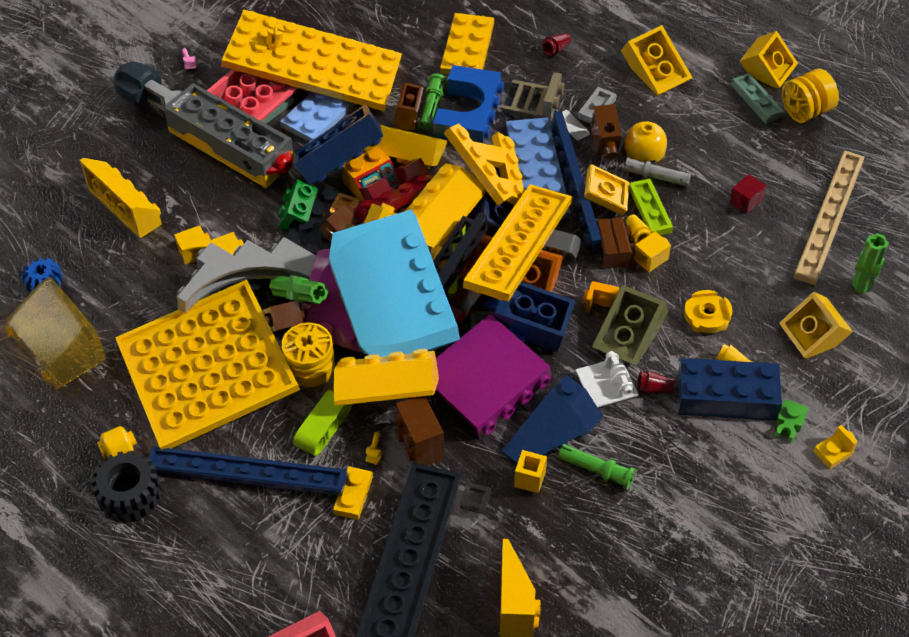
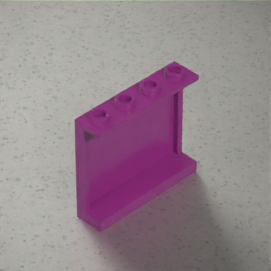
[435,314,551,440]

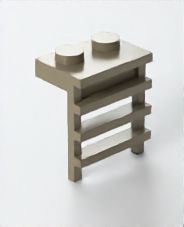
[502,72,564,124]

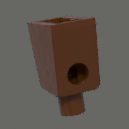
[590,104,621,160]

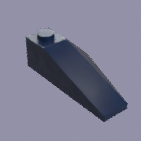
[502,375,603,465]

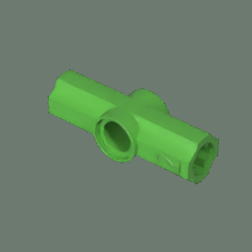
[852,233,889,294]
[269,275,328,304]

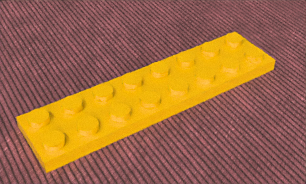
[463,184,572,302]

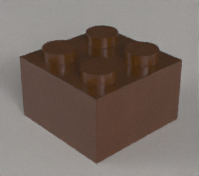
[394,396,444,466]

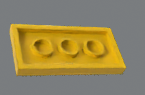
[440,13,494,75]

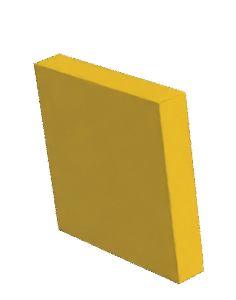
[584,164,629,215]

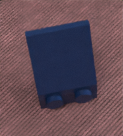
[494,282,575,352]

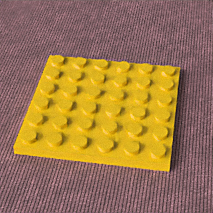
[115,279,300,449]

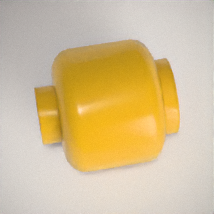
[97,426,137,460]

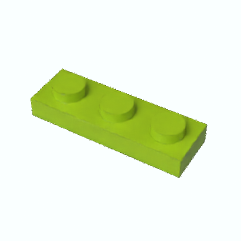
[629,179,673,235]

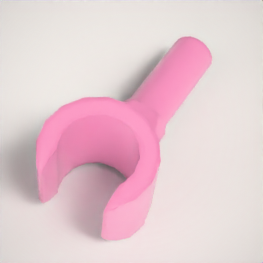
[182,48,196,69]

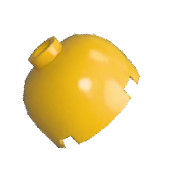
[623,121,667,162]

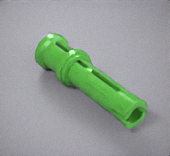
[418,74,447,131]
[558,444,636,490]

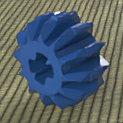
[21,257,63,296]

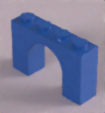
[433,65,504,144]

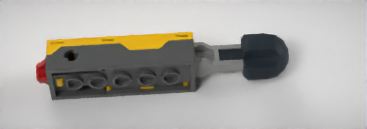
[113,61,294,188]

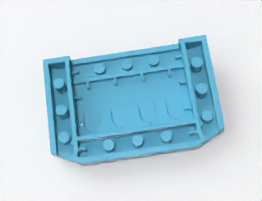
[329,210,460,357]

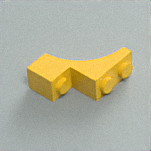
[174,225,244,265]

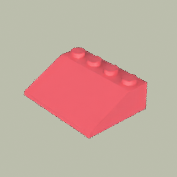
[207,70,299,121]

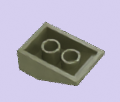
[592,285,668,366]

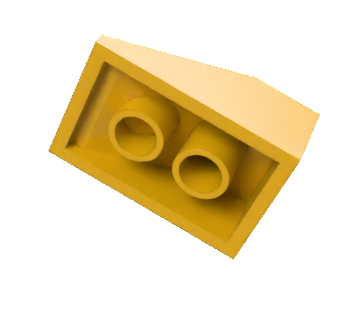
[621,25,693,96]
[500,539,540,637]

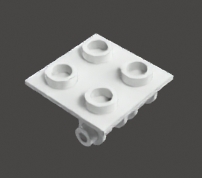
[575,351,639,408]

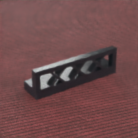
[433,213,488,294]

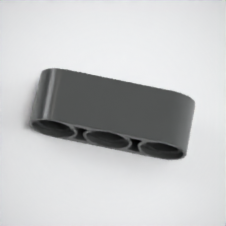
[542,230,581,264]

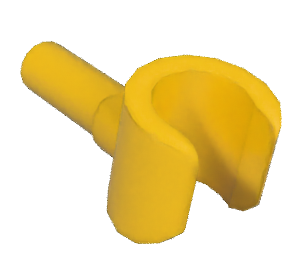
[366,432,382,465]

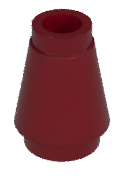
[542,33,572,56]
[637,370,675,394]

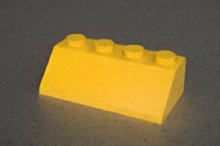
[362,125,448,169]
[80,158,162,238]
[406,163,487,253]
[334,349,439,406]

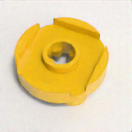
[684,290,732,333]

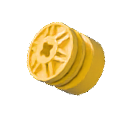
[782,68,839,123]
[282,322,335,388]

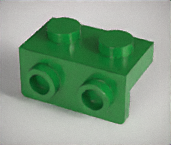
[277,180,317,230]

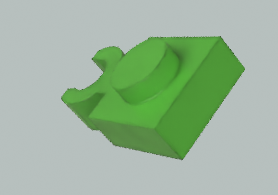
[775,399,809,443]

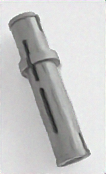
[624,157,691,187]

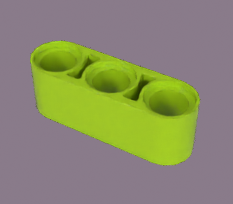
[293,389,352,456]

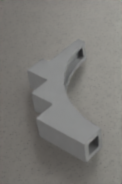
[176,237,316,313]

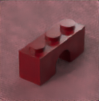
[359,158,429,201]

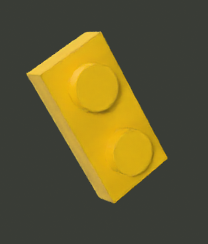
[333,466,373,520]

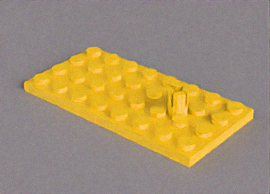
[221,10,402,112]

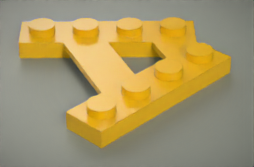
[444,123,525,205]

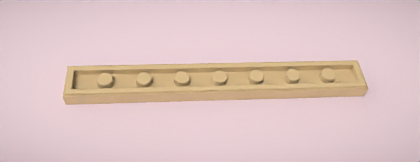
[793,150,865,285]

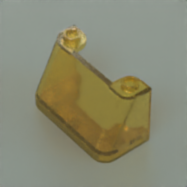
[3,277,106,389]

